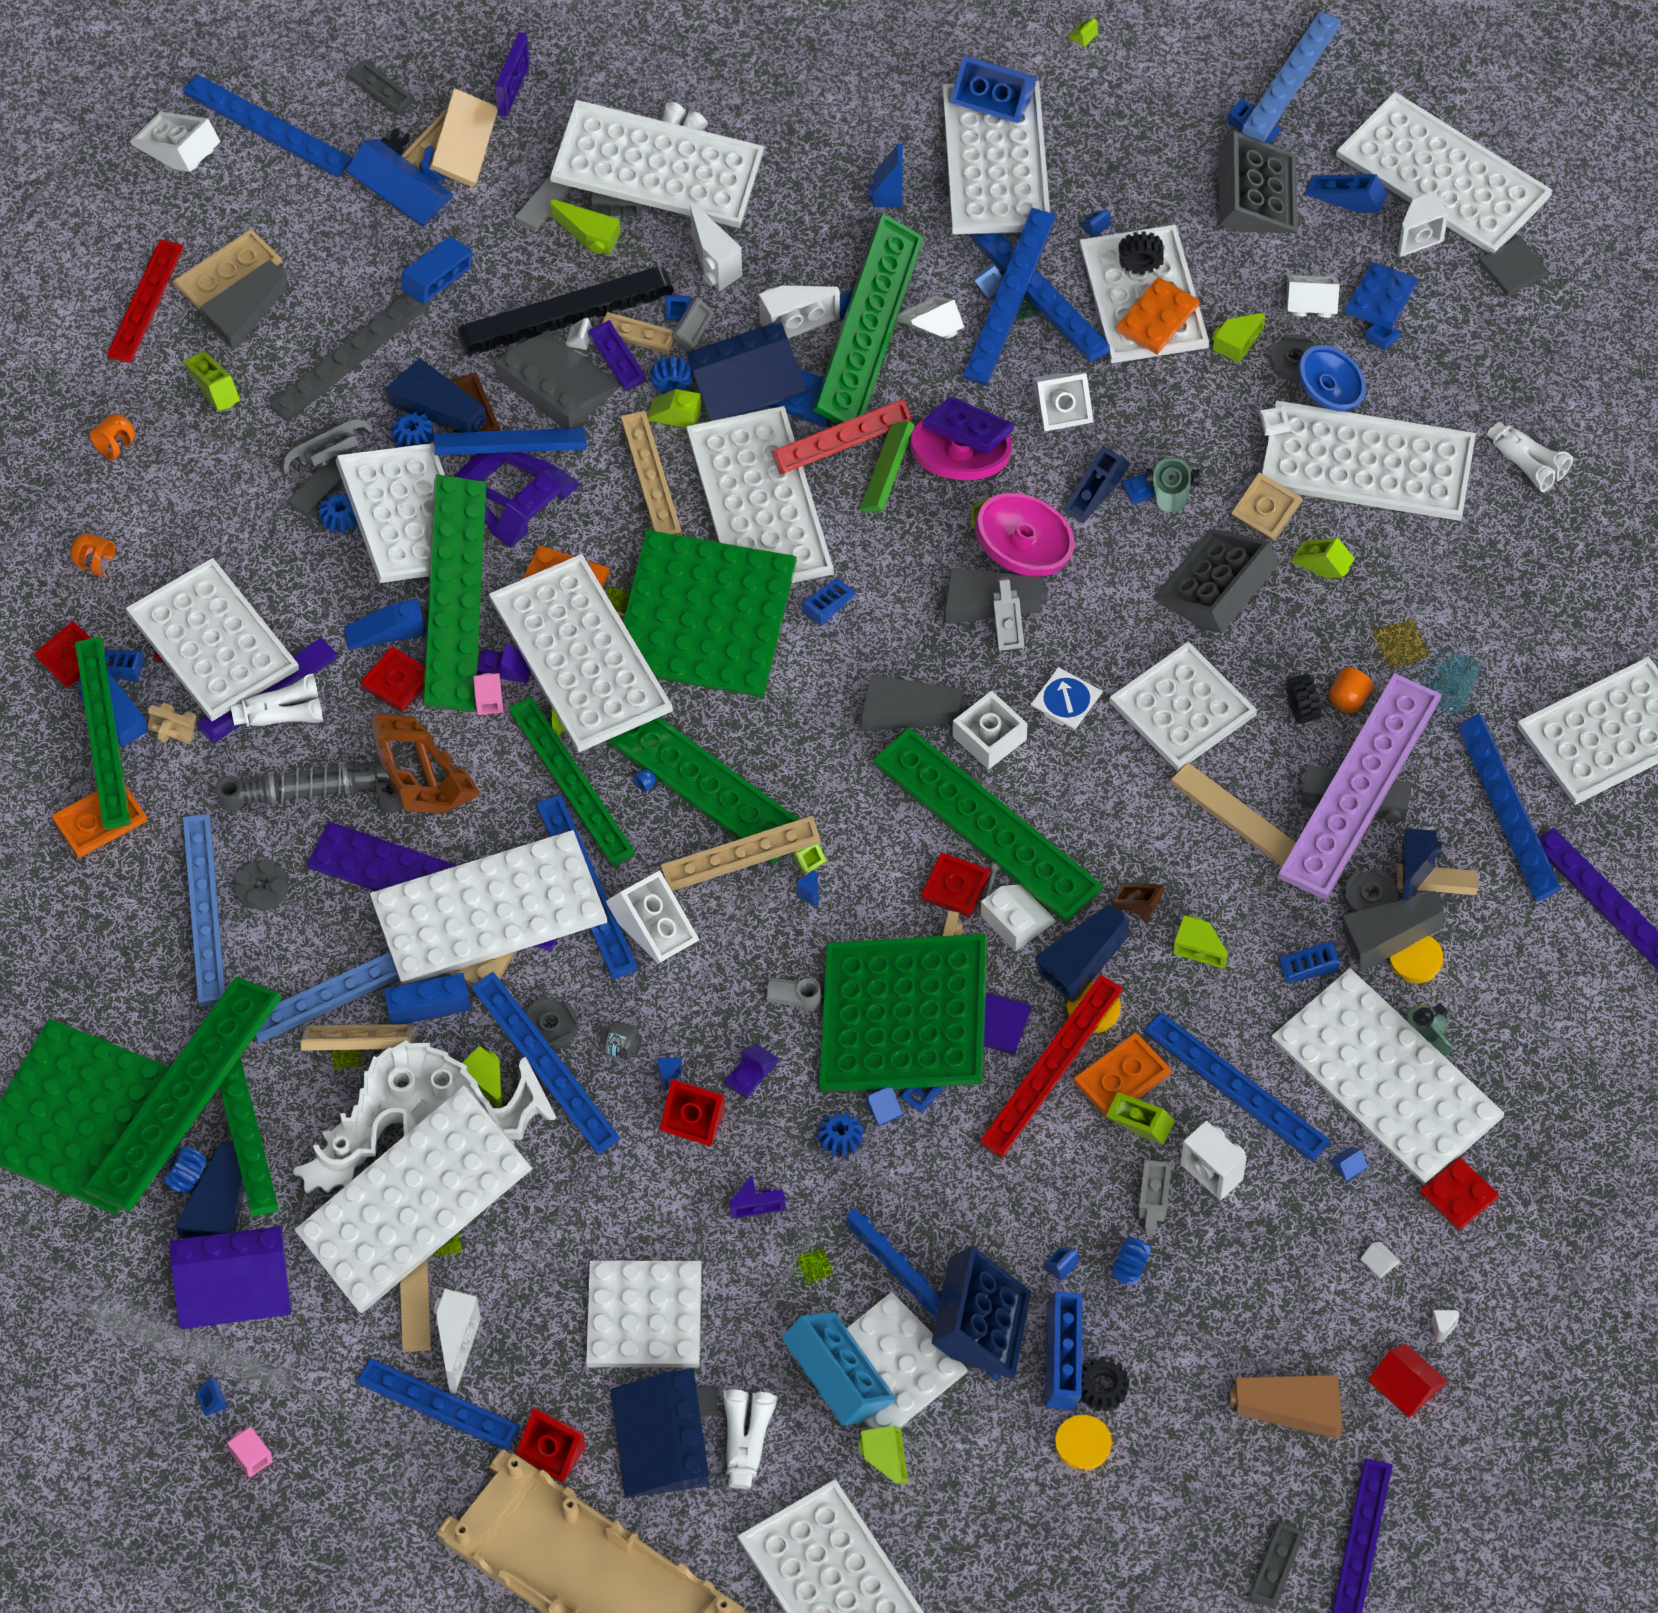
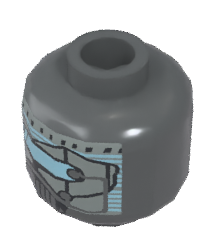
[600,1021,643,1060]

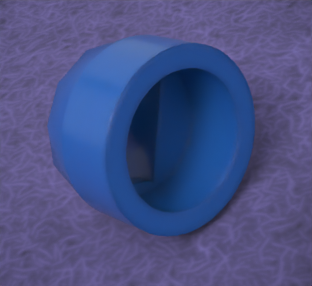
[633,769,656,793]

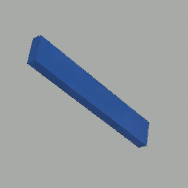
[433,428,587,455]
[357,1358,520,1451]

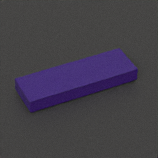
[588,320,647,392]

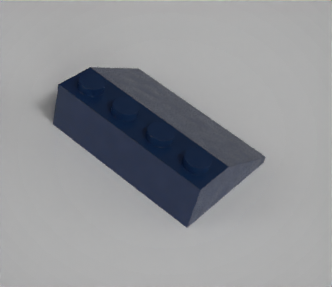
[686,320,807,421]
[931,1245,1031,1379]
[610,1368,710,1498]

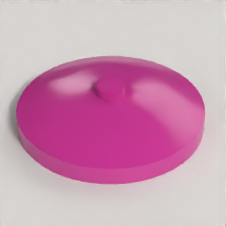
[910,419,1012,480]
[975,493,1075,577]

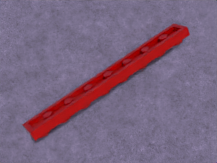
[980,974,1123,1159]

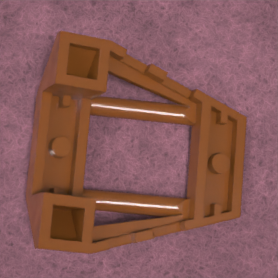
[371,714,480,813]

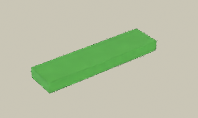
[860,421,915,513]

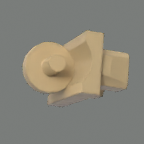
[148,703,196,744]

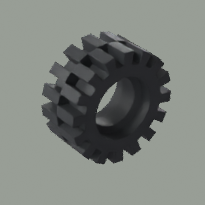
[1118,231,1164,274]
[1286,673,1321,724]
[1081,1357,1129,1412]

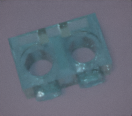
[1432,652,1482,715]

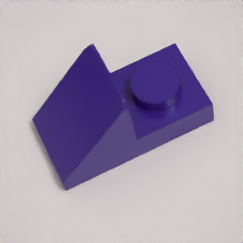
[477,643,531,683]
[725,1044,779,1099]
[729,1175,786,1219]

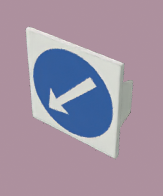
[1031,667,1103,729]

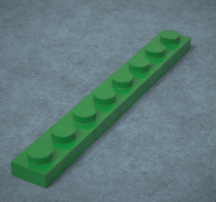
[75,636,131,831]
[509,696,635,868]
[219,1057,279,1217]

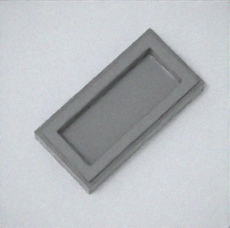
[672,297,715,351]

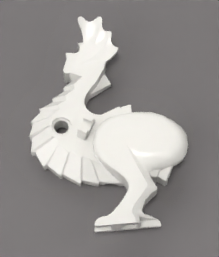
[293,1040,556,1194]

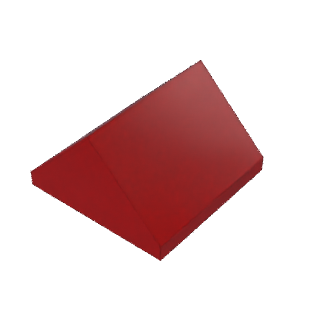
[659,1079,725,1146]
[1368,1344,1448,1418]
[516,1408,586,1483]

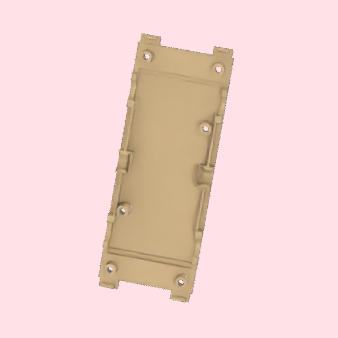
[436,1449,746,1613]

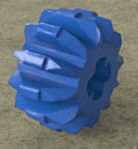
[650,355,693,394]
[391,411,434,448]
[318,491,358,535]
[817,1110,863,1158]
[163,1146,206,1194]
[1111,1236,1151,1286]

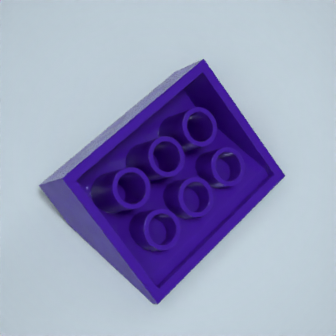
[170,1226,291,1330]

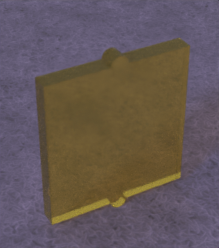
[1373,619,1431,669]

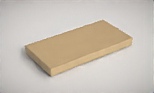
[429,88,498,187]
[173,229,282,312]
[301,1024,415,1051]

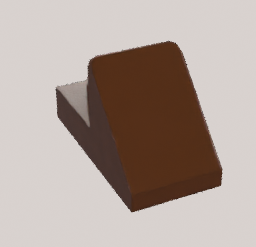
[1111,882,1165,923]

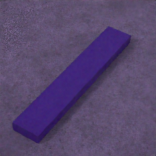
[197,637,338,744]
[1332,1458,1393,1613]

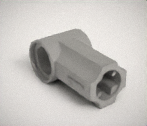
[767,978,822,1012]

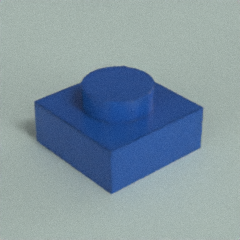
[1365,324,1401,350]
[1121,473,1156,505]

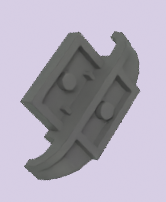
[280,419,374,474]

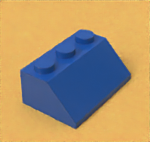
[950,56,1038,123]

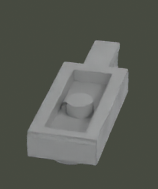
[992,577,1024,651]
[1138,1160,1172,1236]

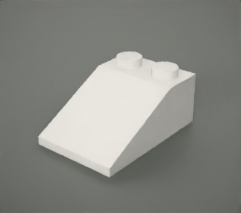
[130,111,220,172]
[690,202,742,291]
[759,286,840,338]
[606,870,699,963]
[434,1289,481,1394]

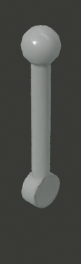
[984,862,999,899]

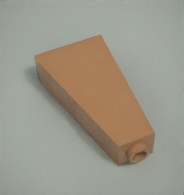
[1230,1375,1343,1438]

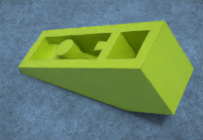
[550,199,621,255]
[183,350,240,411]

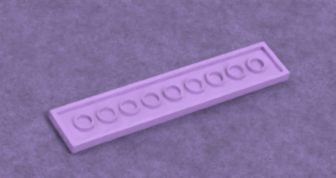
[1278,673,1442,900]

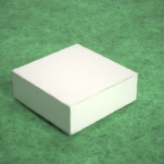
[1259,407,1290,436]

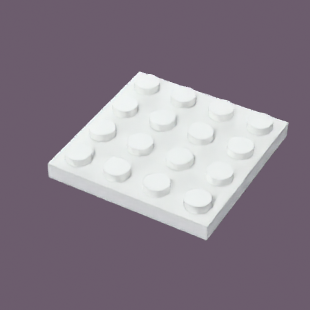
[1109,642,1257,772]
[586,1261,702,1367]
[847,1292,967,1429]

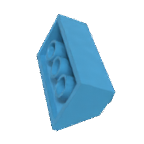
[782,1312,897,1426]

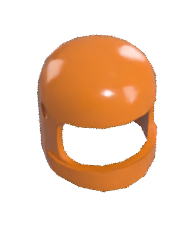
[89,414,135,461]
[70,533,115,577]
[1328,667,1375,714]

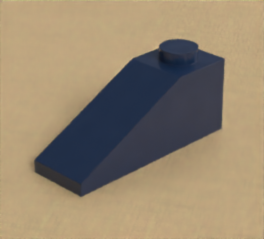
[1063,446,1131,523]
[1402,829,1442,900]

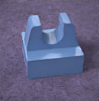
[973,263,1003,299]

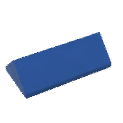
[347,139,454,227]

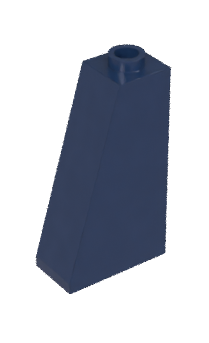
[385,358,487,433]
[1035,904,1129,1003]
[176,1141,245,1239]

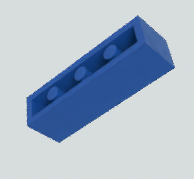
[1045,1290,1083,1411]

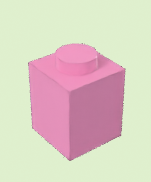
[473,673,504,715]
[227,1427,273,1478]

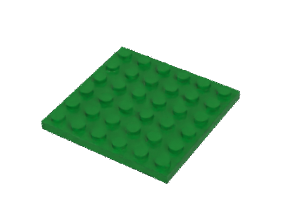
[623,530,797,698]
[819,934,988,1093]
[0,1018,170,1216]

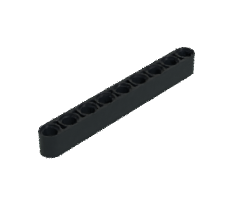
[457,267,674,356]

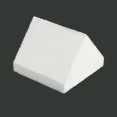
[566,318,592,350]
[1360,1242,1400,1279]
[1431,1310,1459,1343]

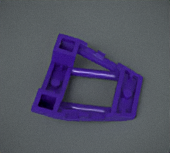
[455,452,580,548]

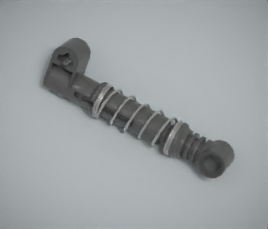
[216,758,402,813]

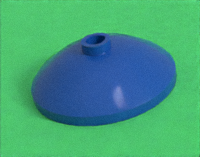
[1298,345,1366,412]

